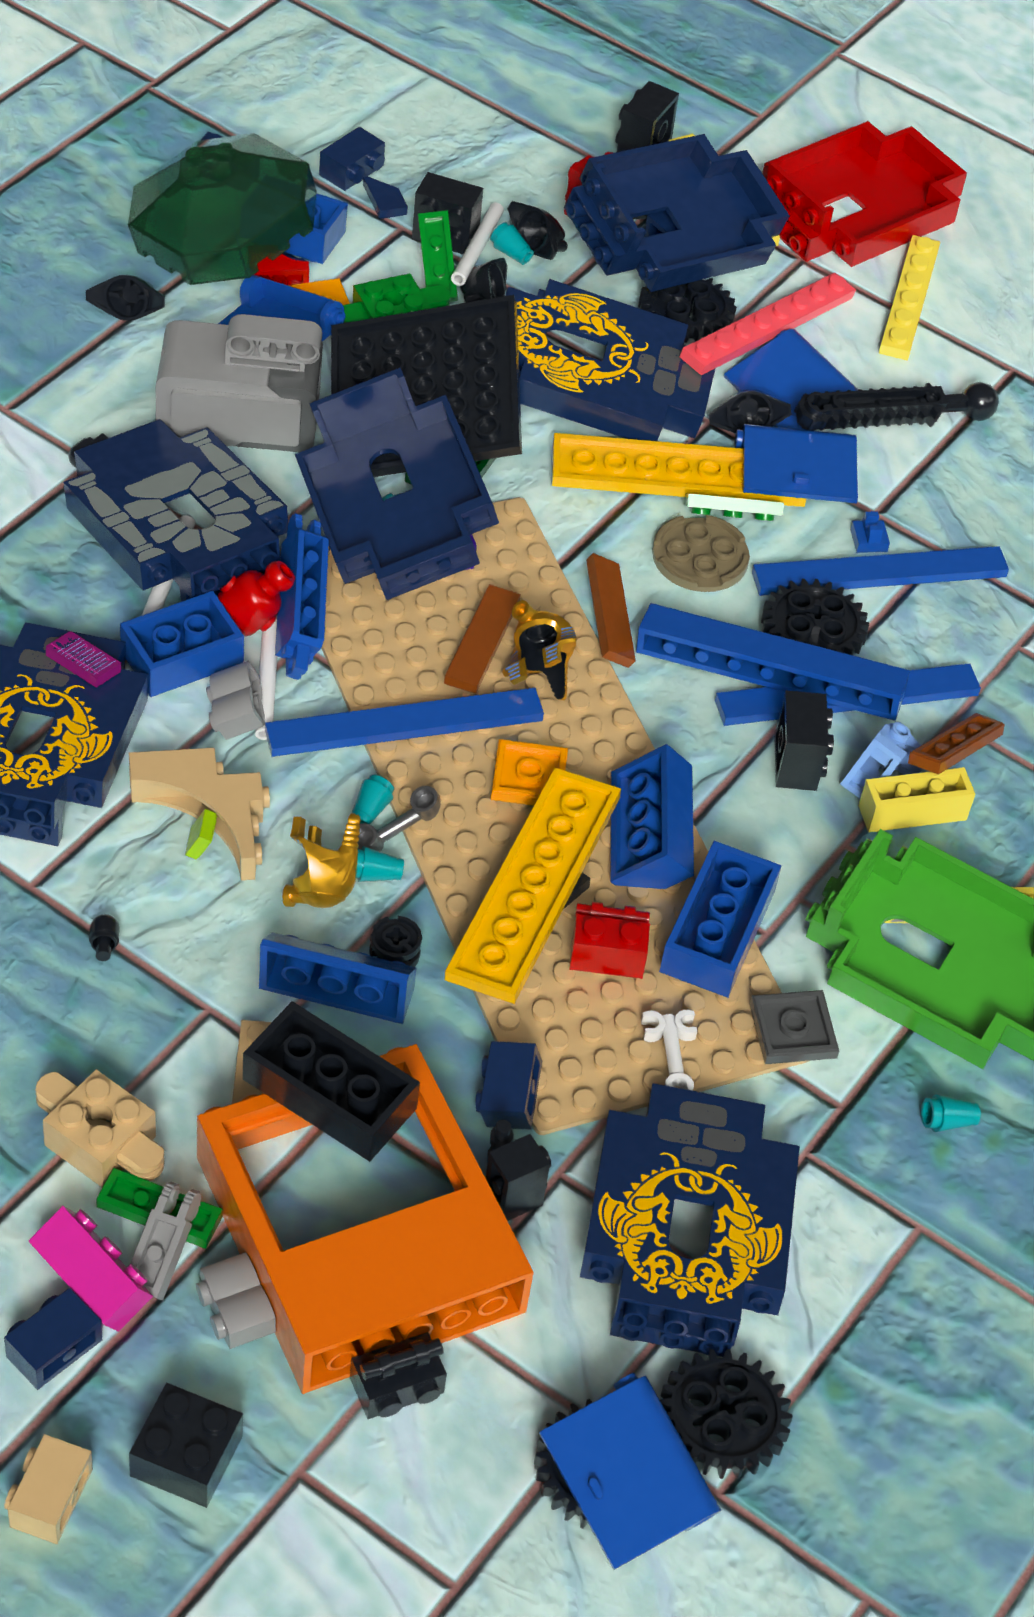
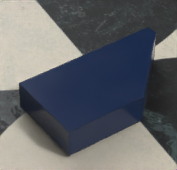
[363,176,408,219]

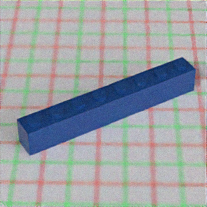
[636,603,910,721]

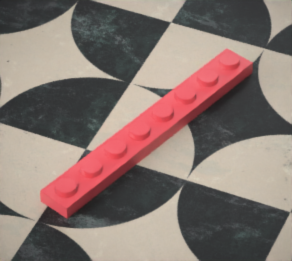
[679,272,856,375]

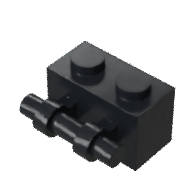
[485,1119,551,1221]
[350,1332,447,1419]

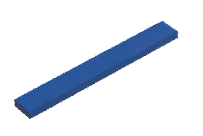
[752,546,1009,596]
[715,663,981,726]
[265,688,544,757]

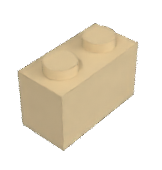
[4,1434,93,1544]

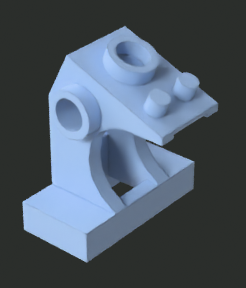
[840,722,922,799]

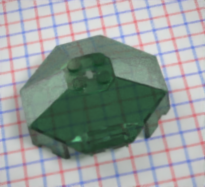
[128,133,317,285]

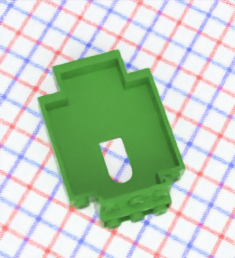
[805,829,1034,1069]

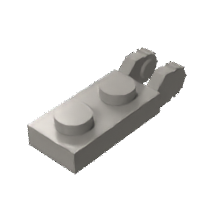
[130,1182,202,1301]

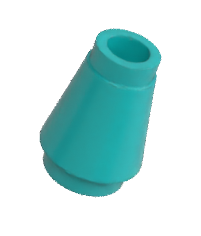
[490,222,534,265]
[351,775,394,825]
[356,846,404,882]
[921,1094,981,1132]

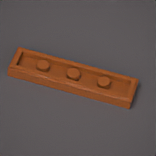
[586,553,636,668]
[444,584,521,694]
[908,713,1005,775]

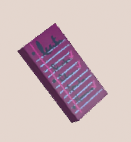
[46,631,121,688]

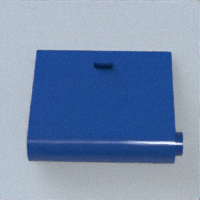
[218,274,345,342]
[724,329,858,430]
[735,424,858,504]
[539,1373,722,1570]

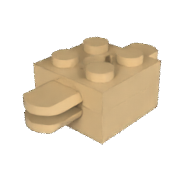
[35,1069,164,1188]

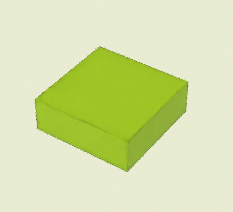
[185,809,217,860]

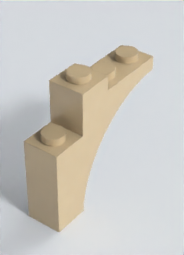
[129,748,270,880]

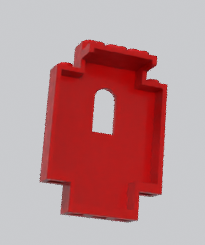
[762,121,967,267]

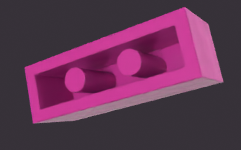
[29,1206,153,1332]

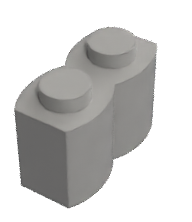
[206,661,265,740]
[196,1252,276,1349]

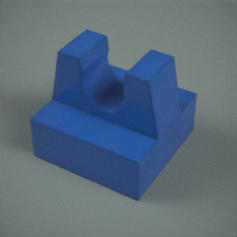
[850,511,890,553]

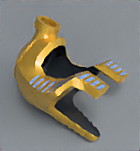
[502,600,576,700]
[282,813,361,908]

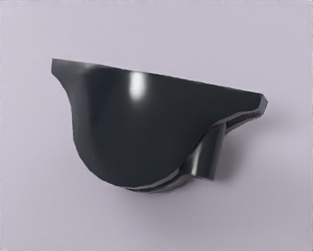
[507,201,568,260]
[460,257,507,303]
[86,275,165,321]
[709,390,792,433]

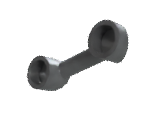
[358,786,441,852]

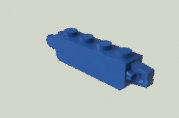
[275,513,329,680]

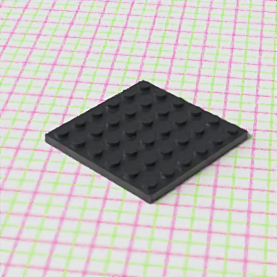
[331,295,522,477]

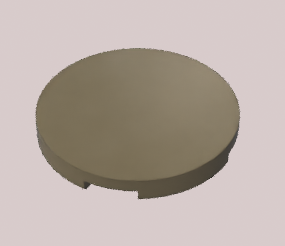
[653,515,750,592]

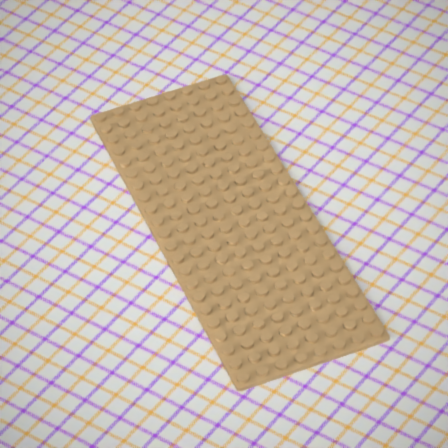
[280,497,809,1135]

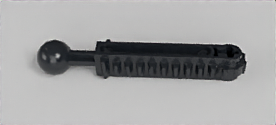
[794,382,999,431]

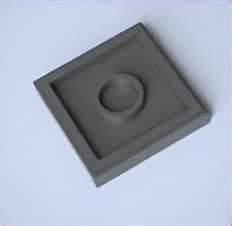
[749,990,839,1064]

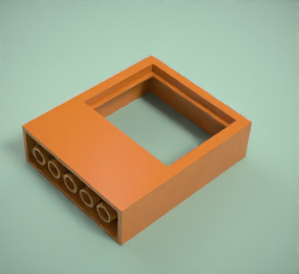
[197,1044,534,1394]

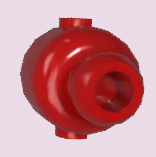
[217,561,295,637]

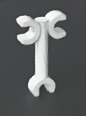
[641,1009,697,1091]

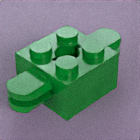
[343,273,451,323]

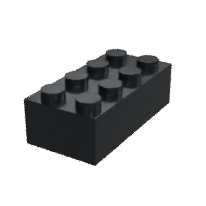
[243,1001,420,1162]

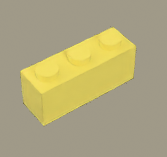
[858,767,975,833]

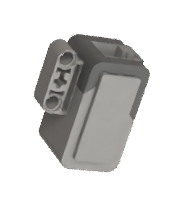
[155,314,323,452]

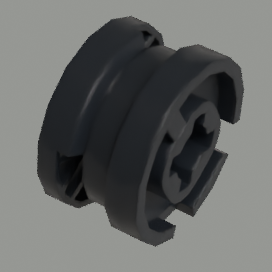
[369,915,422,967]

